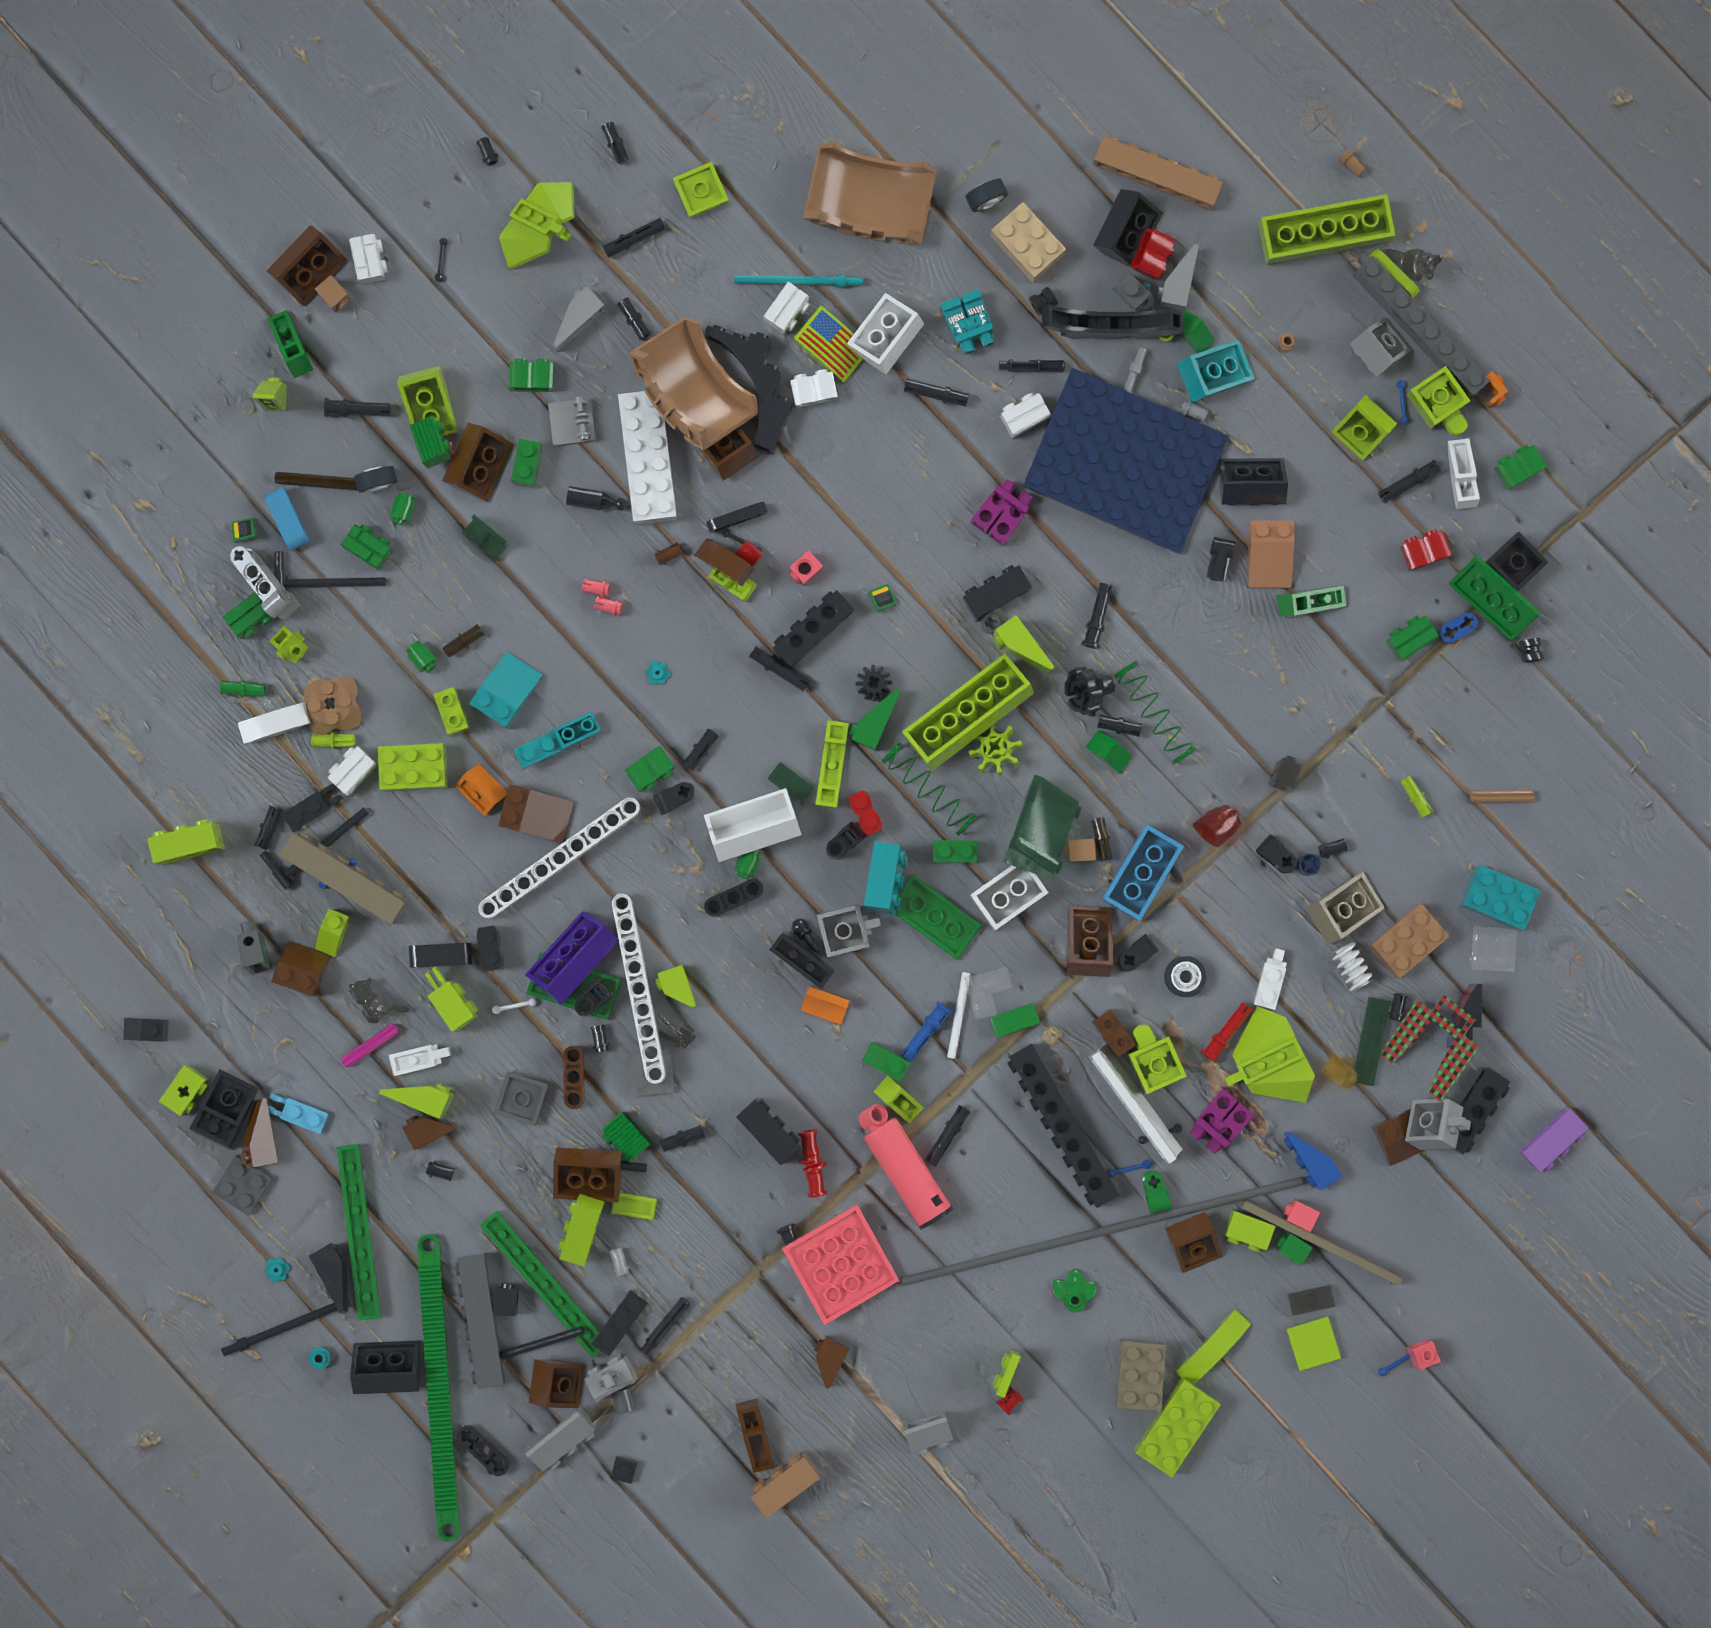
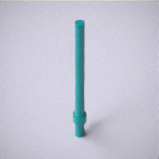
[734,274,863,287]

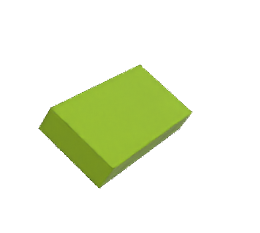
[611,1192,657,1220]

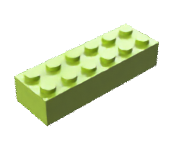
[1258,194,1396,265]
[902,653,1034,771]

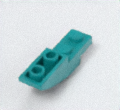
[513,711,601,770]

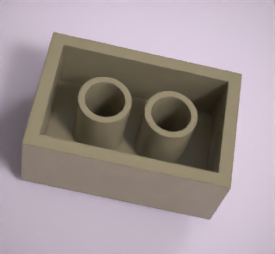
[1115,1339,1166,1411]

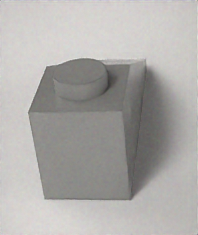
[1157,244,1199,311]
[553,287,606,352]

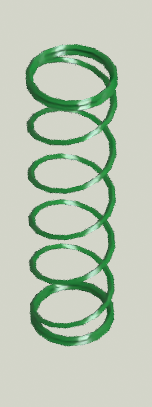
[1114,661,1196,764]
[881,742,977,836]

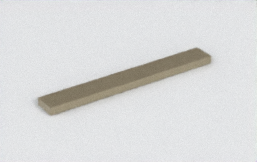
[1240,1200,1402,1286]

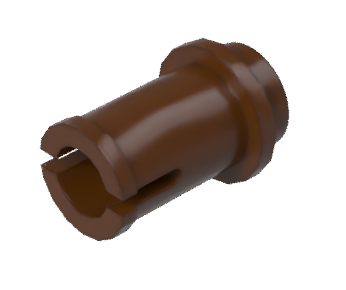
[654,542,683,565]

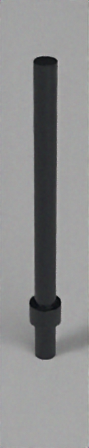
[221,1303,337,1357]

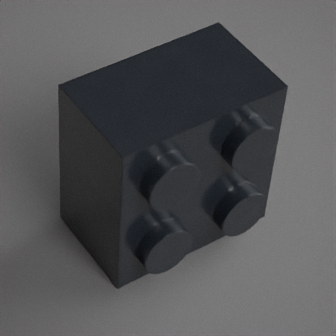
[1485,531,1548,591]

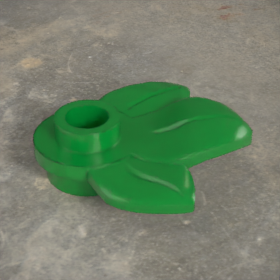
[1053,1269,1096,1313]

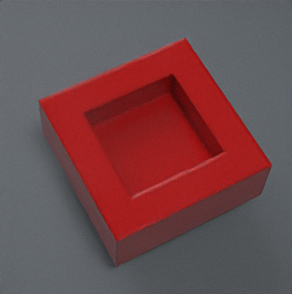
[735,540,764,567]

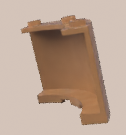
[803,141,937,244]
[629,316,759,451]

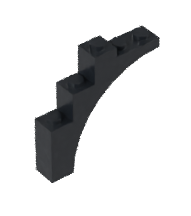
[1041,305,1183,340]
[705,325,792,454]

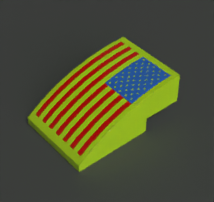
[794,306,863,384]

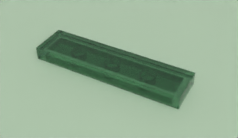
[1351,997,1390,1086]

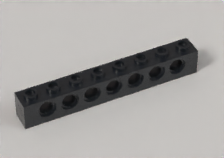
[1007,1044,1119,1208]

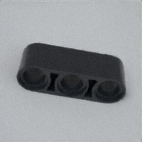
[704,879,763,917]
[409,943,472,968]

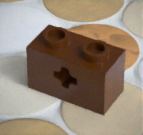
[1091,1009,1136,1057]

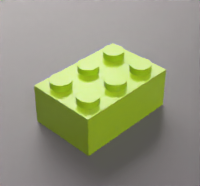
[378,743,448,792]
[147,819,225,865]

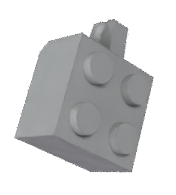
[817,905,881,958]
[1405,1098,1471,1150]
[584,1354,638,1402]

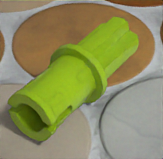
[311,732,356,749]
[1401,776,1433,818]

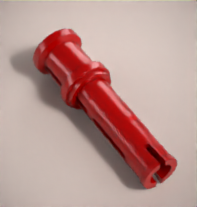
[1200,1002,1253,1063]

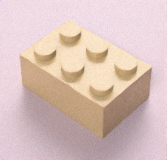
[990,202,1066,283]

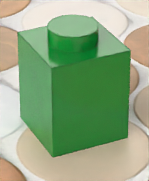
[1276,1232,1313,1266]

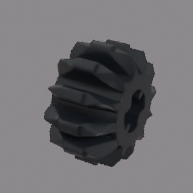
[855,665,892,702]

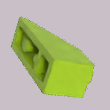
[253,378,287,411]

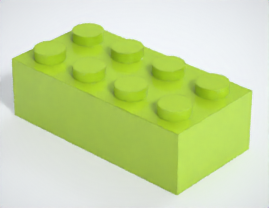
[1134,1377,1221,1478]

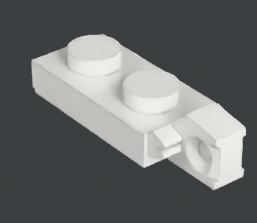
[1253,948,1287,1010]
[389,1045,452,1076]

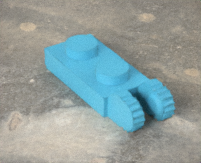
[268,1093,329,1134]

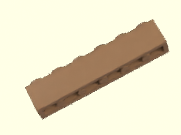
[1093,136,1223,211]

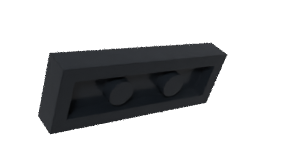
[591,1290,648,1357]

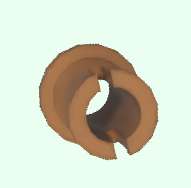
[1339,150,1366,176]
[1277,333,1296,353]

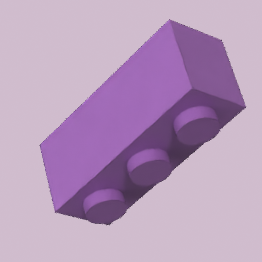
[1519,1108,1588,1172]

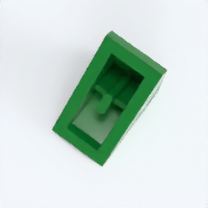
[1179,310,1215,353]
[1085,730,1132,774]

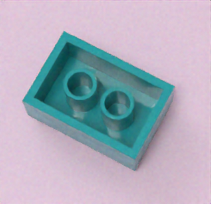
[864,841,908,916]
[1459,865,1541,931]

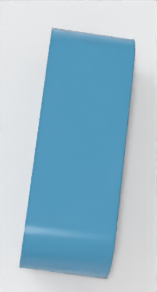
[264,486,310,551]

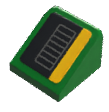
[231,517,257,543]
[869,584,897,612]

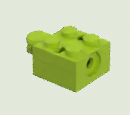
[1406,366,1470,436]
[425,966,478,1032]
[1127,1025,1187,1094]

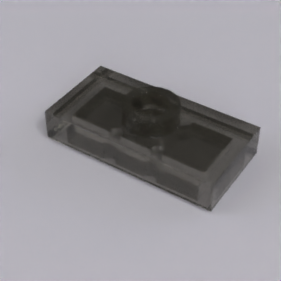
[1287,1284,1336,1316]

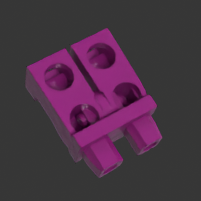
[970,479,1032,547]
[1190,1087,1255,1154]

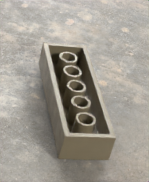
[279,832,407,925]

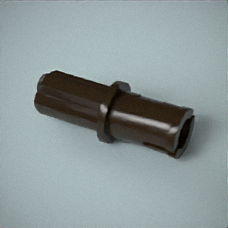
[443,624,485,657]
[1091,817,1112,861]

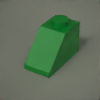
[862,1042,910,1082]

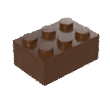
[553,1147,622,1203]

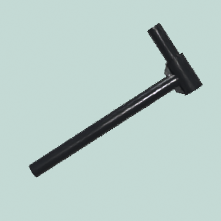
[273,551,386,591]
[259,807,369,890]

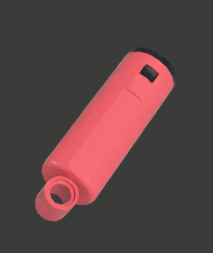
[858,1104,953,1230]

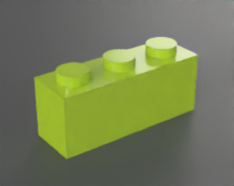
[558,1194,604,1267]

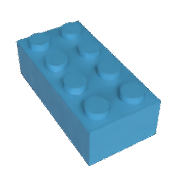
[1101,824,1184,922]

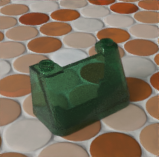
[1002,774,1082,880]

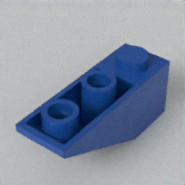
[1284,1132,1342,1190]

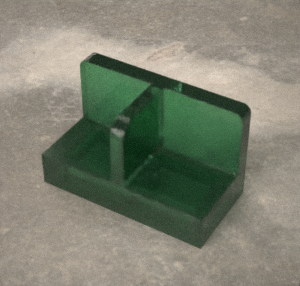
[462,515,509,561]

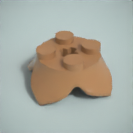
[303,676,362,734]

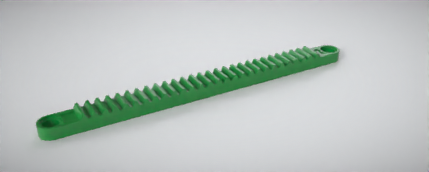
[417,1234,460,1542]

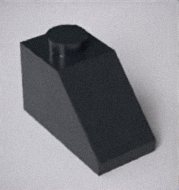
[123,1018,169,1042]

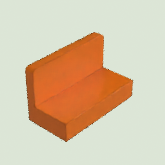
[455,764,507,816]
[801,986,850,1025]

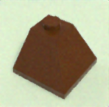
[1371,1108,1424,1166]

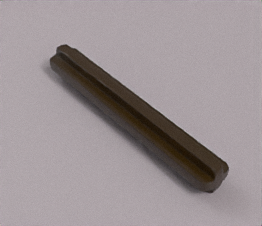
[274,472,358,491]

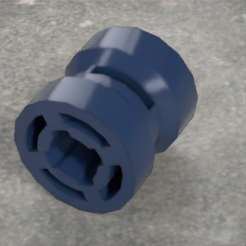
[1296,854,1321,876]

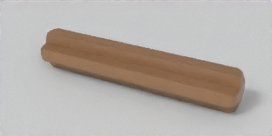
[1469,790,1534,803]

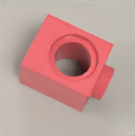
[789,551,823,586]
[1283,1200,1320,1232]
[1406,1339,1441,1370]

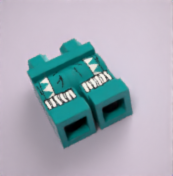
[940,289,994,355]

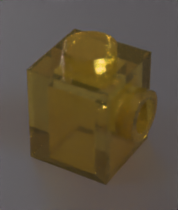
[1320,1054,1358,1092]

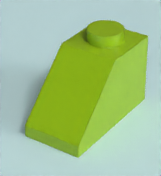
[315,908,352,957]
[655,965,697,1007]
[873,1075,924,1124]

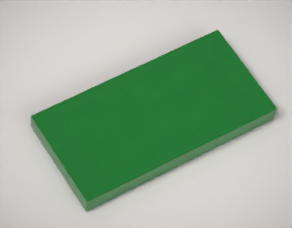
[1448,555,1541,641]
[895,874,982,960]
[526,953,622,1021]

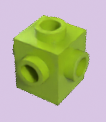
[269,626,309,664]

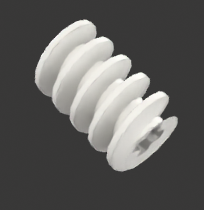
[1332,942,1372,991]

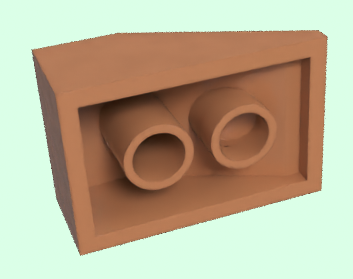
[1248,520,1294,588]

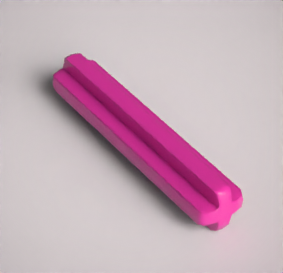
[341,1024,399,1068]

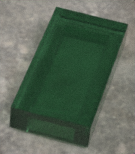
[767,762,814,805]

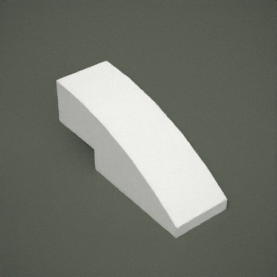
[1447,438,1480,509]
[238,703,311,744]

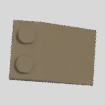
[1305,871,1385,945]

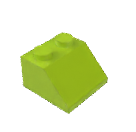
[1332,395,1397,461]

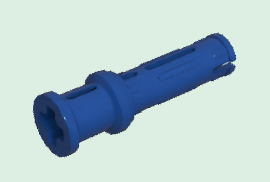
[901,1001,953,1063]

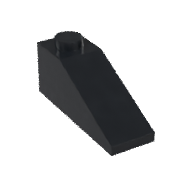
[309,1243,348,1314]

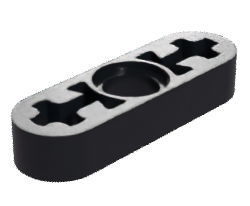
[706,502,768,533]
[457,1425,510,1476]

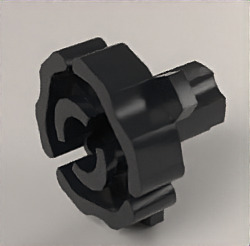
[1065,666,1115,717]

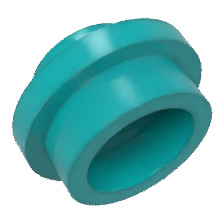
[308,1347,331,1369]

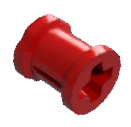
[996,1386,1025,1415]

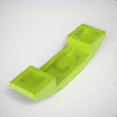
[815,720,849,808]
[1175,1309,1251,1384]

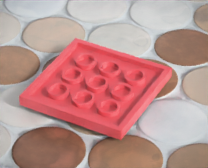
[781,1204,899,1325]

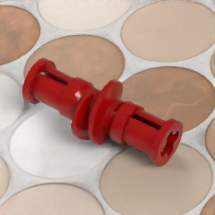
[798,1129,827,1198]

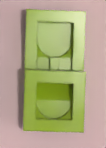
[708,569,758,603]

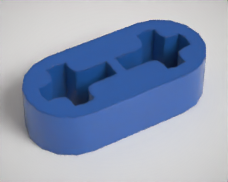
[1438,613,1478,644]

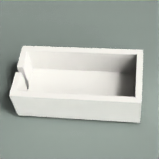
[704,788,801,862]

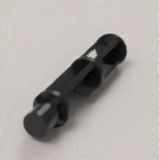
[999,359,1065,373]
[641,1297,691,1355]

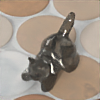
[1386,248,1443,282]
[349,978,409,1024]

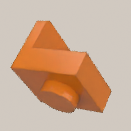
[1485,371,1508,408]

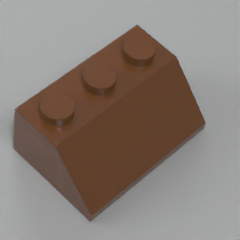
[267,225,347,306]
[442,423,513,502]

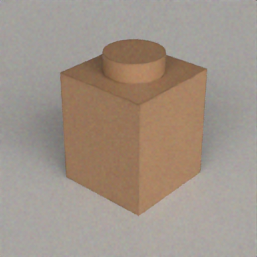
[315,275,351,312]
[1064,839,1096,863]

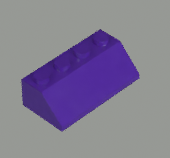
[525,911,619,1005]

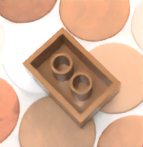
[1368,903,1450,979]
[751,1451,820,1519]

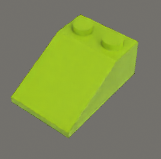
[397,365,458,436]
[993,615,1054,674]
[379,1083,455,1119]

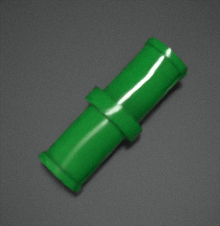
[220,680,265,697]

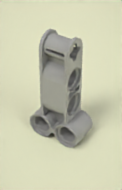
[230,546,301,620]

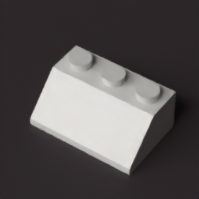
[847,293,924,374]

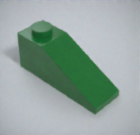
[268,310,314,378]
[1277,585,1346,616]
[849,689,901,751]

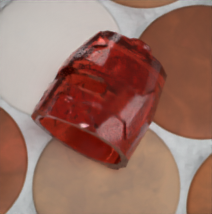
[1192,805,1242,847]

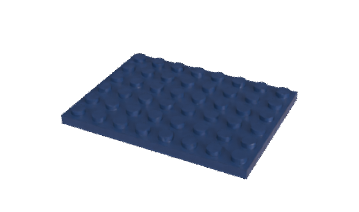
[1022,367,1229,554]

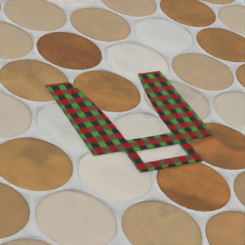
[1380,995,1479,1102]

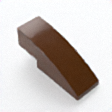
[694,538,755,587]
[736,1398,775,1473]

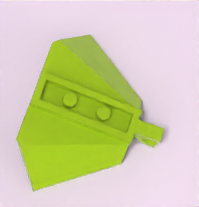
[499,182,574,270]
[1225,1005,1315,1103]

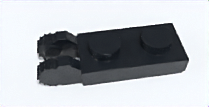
[281,784,343,833]

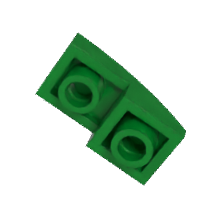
[989,1003,1040,1039]

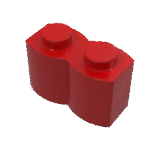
[1131,228,1175,279]
[1400,529,1452,571]
[849,790,882,837]

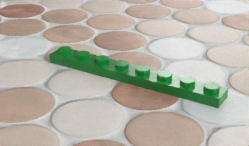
[337,1144,381,1321]
[480,1211,601,1359]

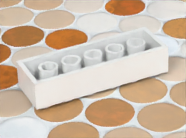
[618,391,677,525]

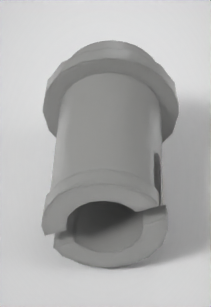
[1179,400,1208,422]
[609,1247,630,1276]

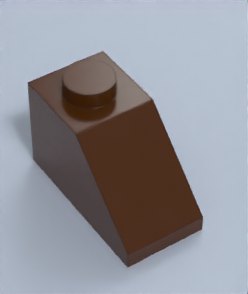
[402,1115,455,1150]
[814,1336,849,1389]

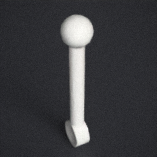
[492,998,537,1014]

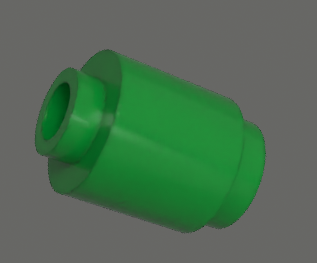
[389,492,416,526]
[406,640,437,673]
[734,850,761,880]

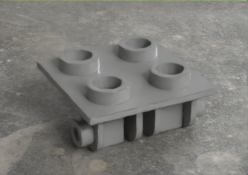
[548,397,596,446]

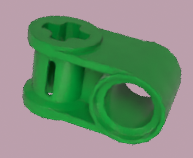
[1142,1170,1172,1214]

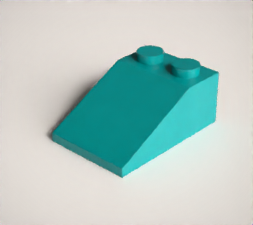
[1176,339,1255,403]
[469,652,543,729]

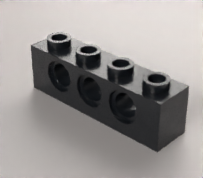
[773,590,854,668]
[1453,1067,1510,1155]

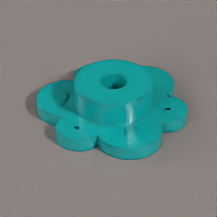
[646,661,671,685]
[265,1258,290,1283]

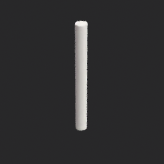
[947,972,971,1059]

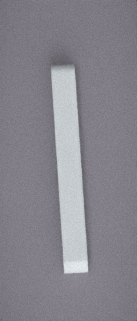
[478,798,641,919]
[612,894,666,1084]

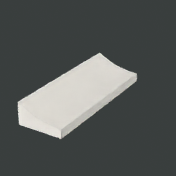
[1089,1044,1183,1164]

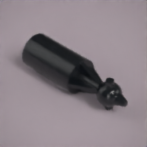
[566,486,631,511]

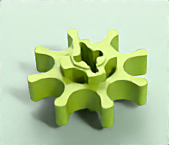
[969,725,1023,776]

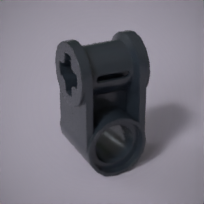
[652,782,695,815]
[825,821,866,860]
[1255,834,1297,874]
[1118,934,1159,972]
[574,977,615,1017]

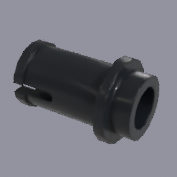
[476,137,499,166]
[1318,838,1348,859]
[1388,993,1408,1022]
[590,1024,610,1053]
[426,1161,455,1182]

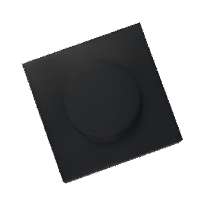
[610,1456,637,1484]

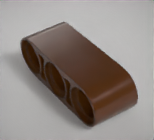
[563,1046,585,1109]

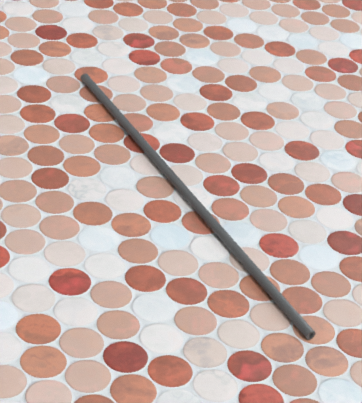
[901,1177,1303,1286]

